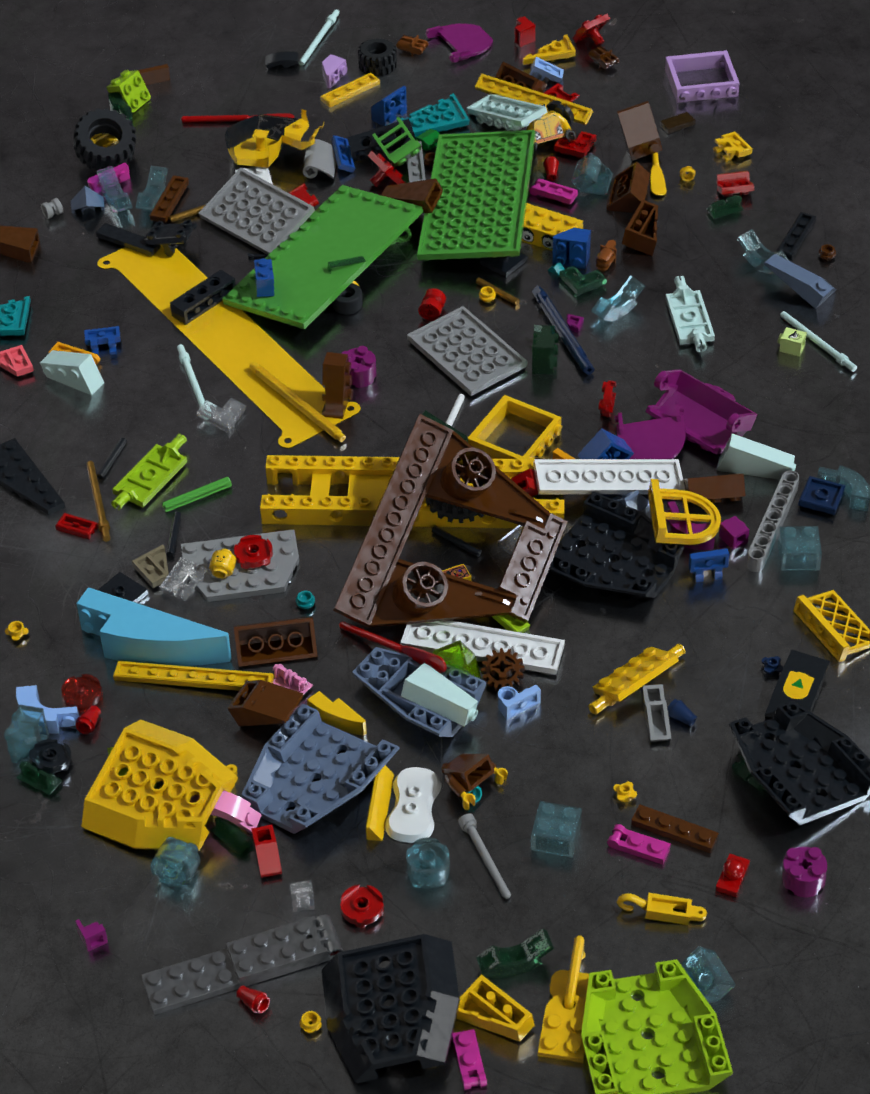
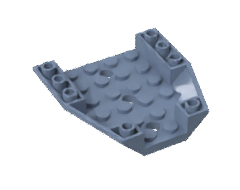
[241,704,399,834]

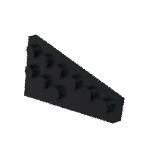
[0,438,65,515]

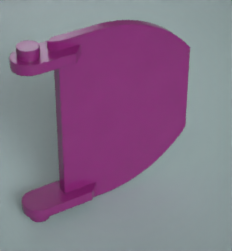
[425,24,493,62]
[615,403,686,459]

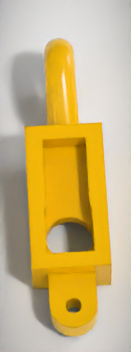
[617,893,707,925]

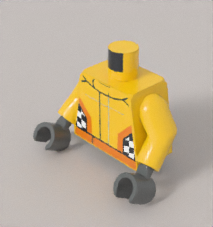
[526,103,576,151]

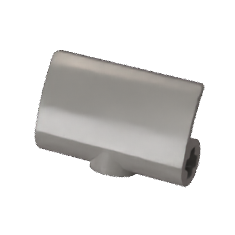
[303,139,337,178]

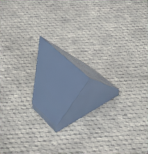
[71,186,105,213]
[612,490,649,511]

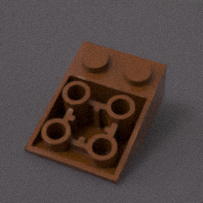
[227,680,304,727]

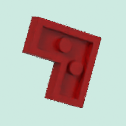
[554,131,596,158]

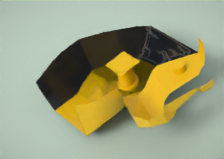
[225,109,324,168]

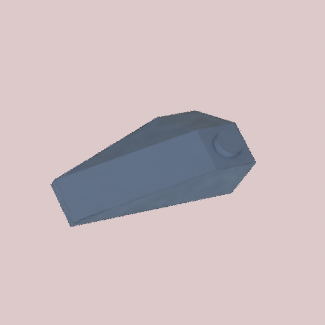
[764,254,836,309]

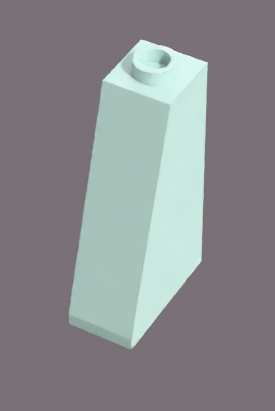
[717,434,796,480]
[401,663,478,727]

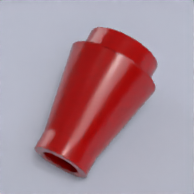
[543,156,559,181]
[76,705,101,734]
[236,985,270,1013]

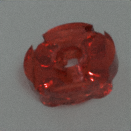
[61,674,103,712]

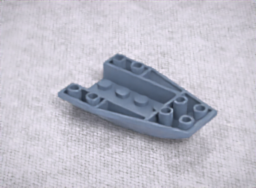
[352,647,486,737]

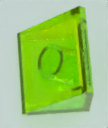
[433,640,481,679]

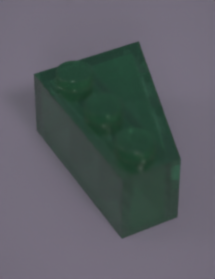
[532,325,559,374]

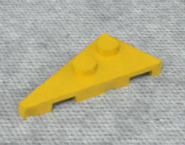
[522,35,576,65]

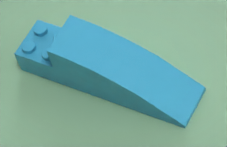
[76,587,232,667]

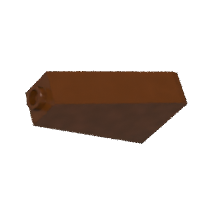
[382,178,443,213]
[0,226,40,263]

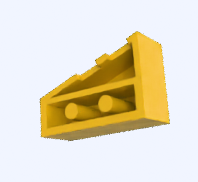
[456,974,535,1042]

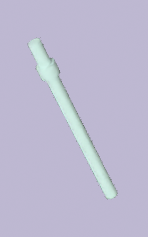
[298,9,339,66]
[780,311,857,372]
[177,344,211,420]

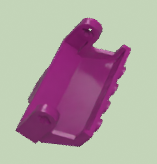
[645,369,758,455]

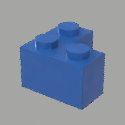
[577,428,634,459]

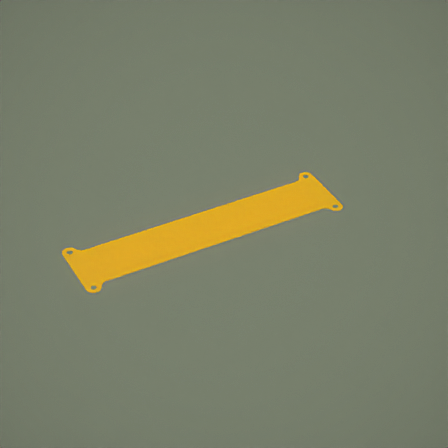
[97,245,361,448]

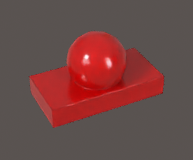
[715,853,750,897]

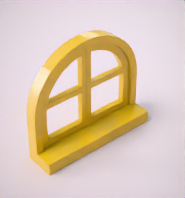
[648,479,721,545]

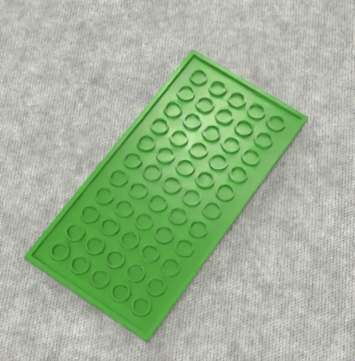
[417,130,536,260]
[222,185,423,329]

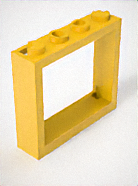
[467,395,563,459]

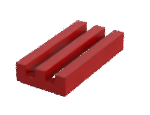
[55,513,98,540]

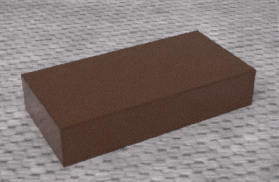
[138,64,170,85]

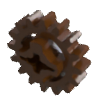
[481,648,525,691]

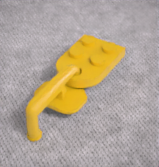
[538,935,589,1063]

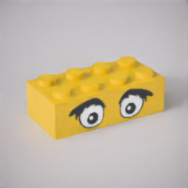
[522,203,583,251]

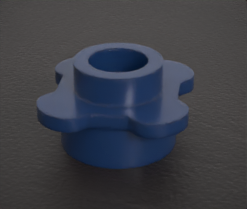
[761,656,783,676]

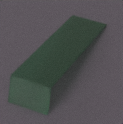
[327,256,365,274]

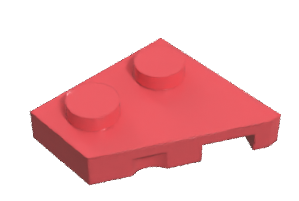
[0,345,34,376]

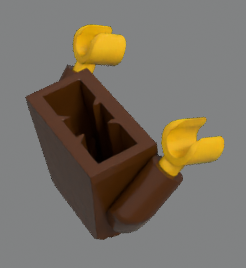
[442,754,508,810]

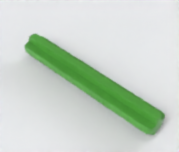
[162,477,232,512]

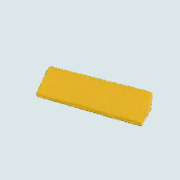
[365,765,394,841]

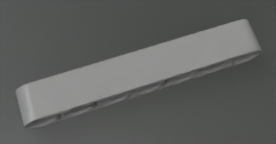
[747,470,799,572]

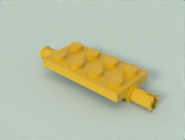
[588,644,686,715]

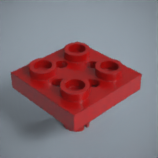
[572,13,611,47]
[367,151,405,187]

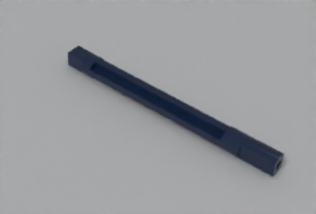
[532,285,595,375]

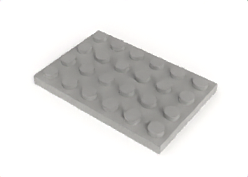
[198,167,315,255]
[407,306,528,396]

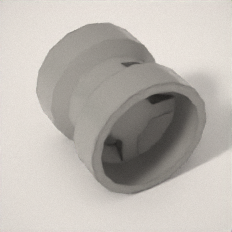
[41,198,63,219]

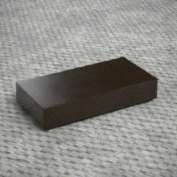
[660,112,696,134]

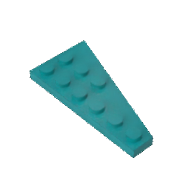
[381,93,470,142]
[0,296,31,336]

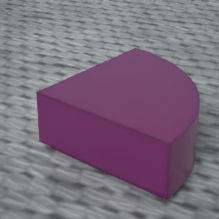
[566,314,584,333]

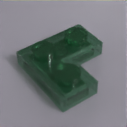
[559,266,607,296]

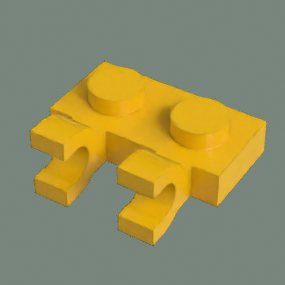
[713,132,753,162]

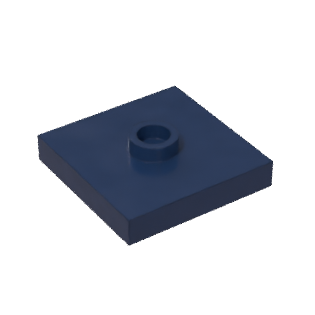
[798,476,846,515]

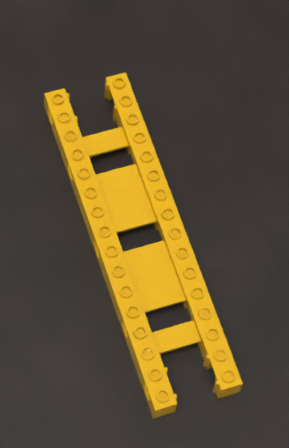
[260,455,564,528]

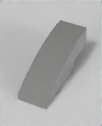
[641,684,671,742]

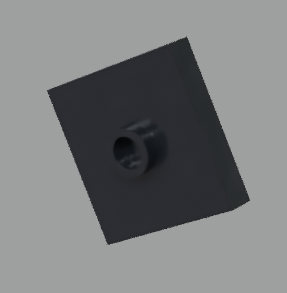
[480,252,528,277]
[98,572,148,603]

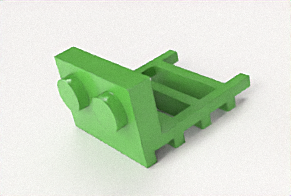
[372,117,421,168]

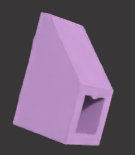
[322,54,347,88]

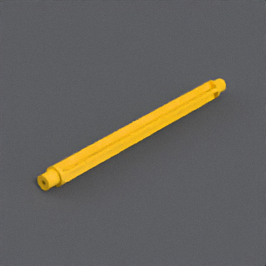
[249,362,346,442]

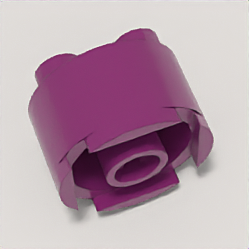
[341,346,377,388]
[782,847,827,897]

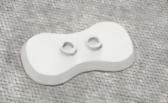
[385,767,442,843]

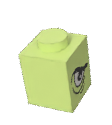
[778,327,807,357]

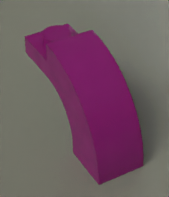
[665,501,715,550]

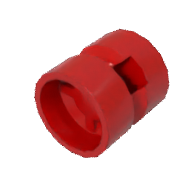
[418,288,446,321]

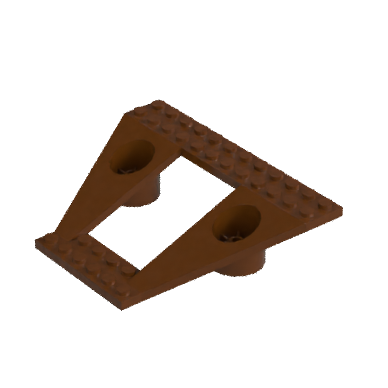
[333,414,568,628]

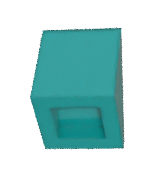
[548,262,566,277]

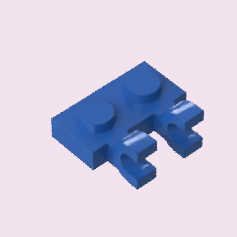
[84,326,121,356]
[689,548,730,583]

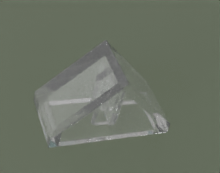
[289,880,315,912]

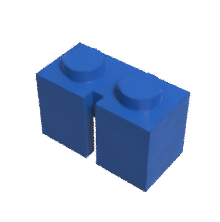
[254,259,274,297]

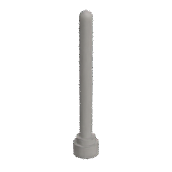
[458,813,511,899]

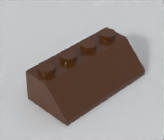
[234,616,318,667]

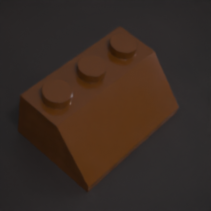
[495,62,547,93]
[606,162,650,213]
[683,474,746,505]

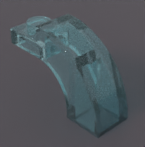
[97,166,133,213]
[135,166,168,211]
[737,229,788,274]
[591,275,645,322]
[817,465,870,512]

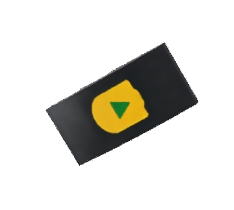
[765,649,830,719]

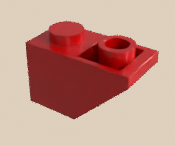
[251,825,282,878]

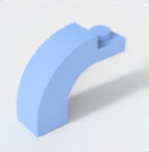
[16,685,79,734]

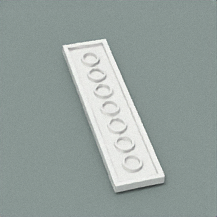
[533,459,685,495]
[401,620,565,675]

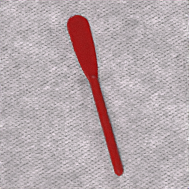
[181,113,295,123]
[339,621,447,673]

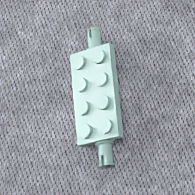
[666,276,715,352]

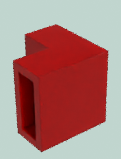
[514,16,536,47]
[511,468,538,497]

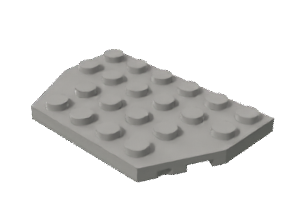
[181,529,299,602]

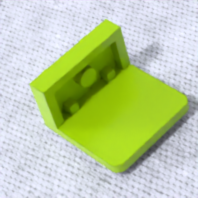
[106,70,151,113]

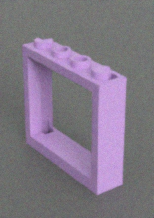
[665,50,740,103]

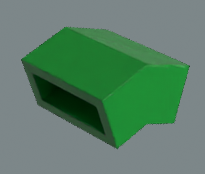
[416,129,440,152]

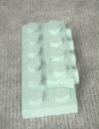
[466,94,547,131]

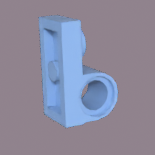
[529,57,564,83]
[498,685,541,720]

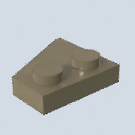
[132,545,170,588]

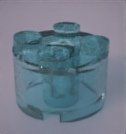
[150,837,200,888]
[406,837,450,888]

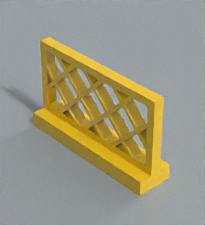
[793,590,870,662]

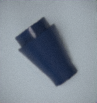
[667,699,698,727]

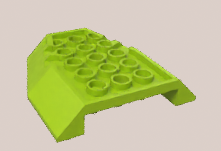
[581,959,733,1094]

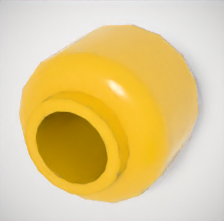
[209,549,236,579]

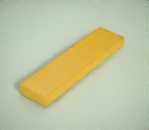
[320,73,380,108]

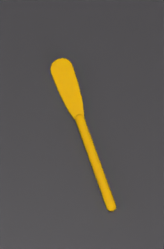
[650,152,667,196]

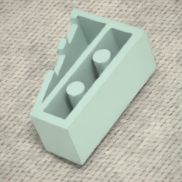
[40,350,104,395]

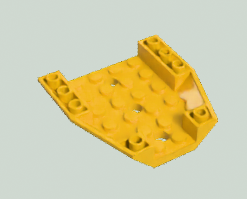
[81,719,238,851]

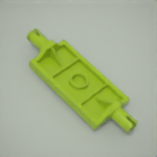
[111,434,187,510]

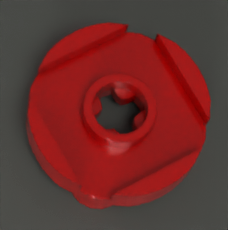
[599,380,616,417]
[234,535,273,569]
[340,885,384,928]

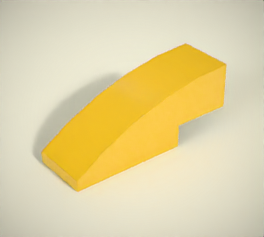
[307,691,367,736]

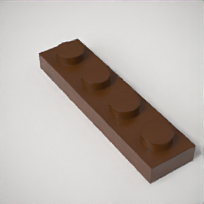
[150,175,189,223]
[631,804,719,854]

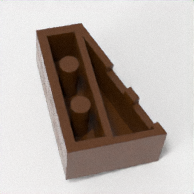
[622,200,658,256]
[322,352,353,419]

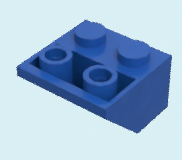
[371,86,407,126]
[552,228,591,269]

